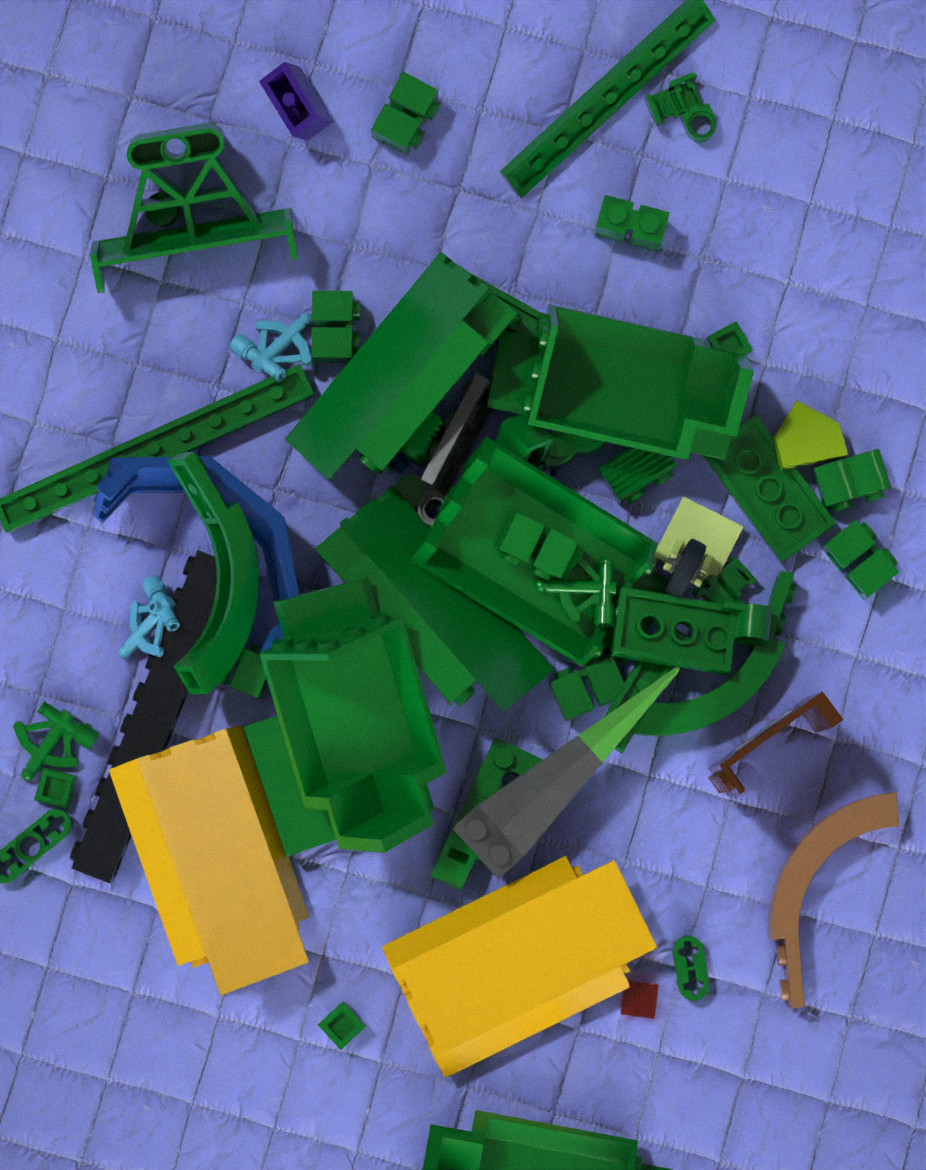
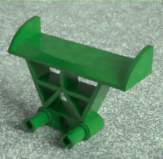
[90,122,298,293]

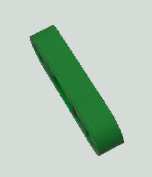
[0,809,73,884]

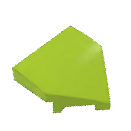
[773,401,848,470]

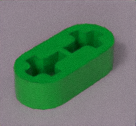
[672,935,709,1001]

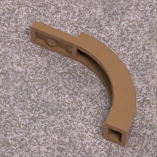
[768,792,899,1008]

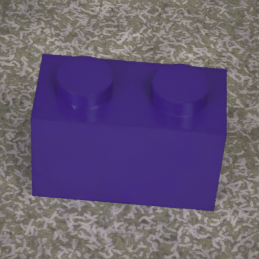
[259,62,334,141]

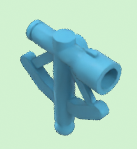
[229,313,312,382]
[118,575,180,659]

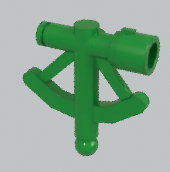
[534,548,617,627]
[13,701,100,781]

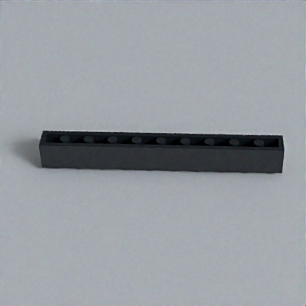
[69,550,217,883]

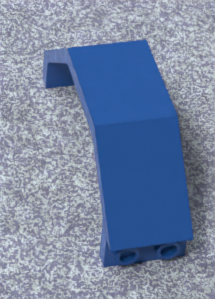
[93,456,299,653]

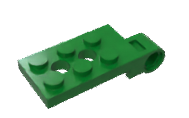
[611,587,772,675]
[430,737,543,891]

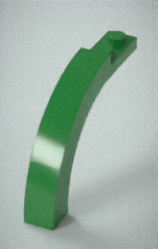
[167,452,259,695]
[634,570,797,736]

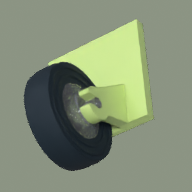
[654,496,744,598]

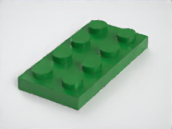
[701,414,836,564]

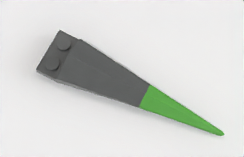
[452,667,680,880]

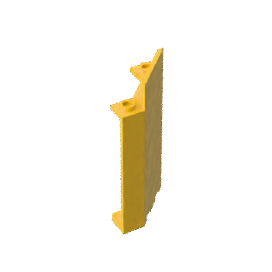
[109,725,310,996]
[381,856,658,1078]

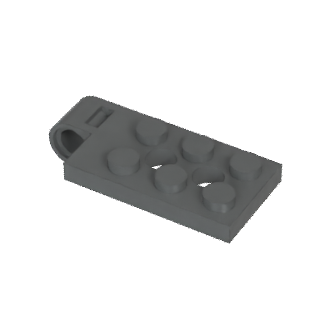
[417,374,492,526]

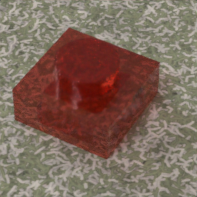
[620,980,659,1019]

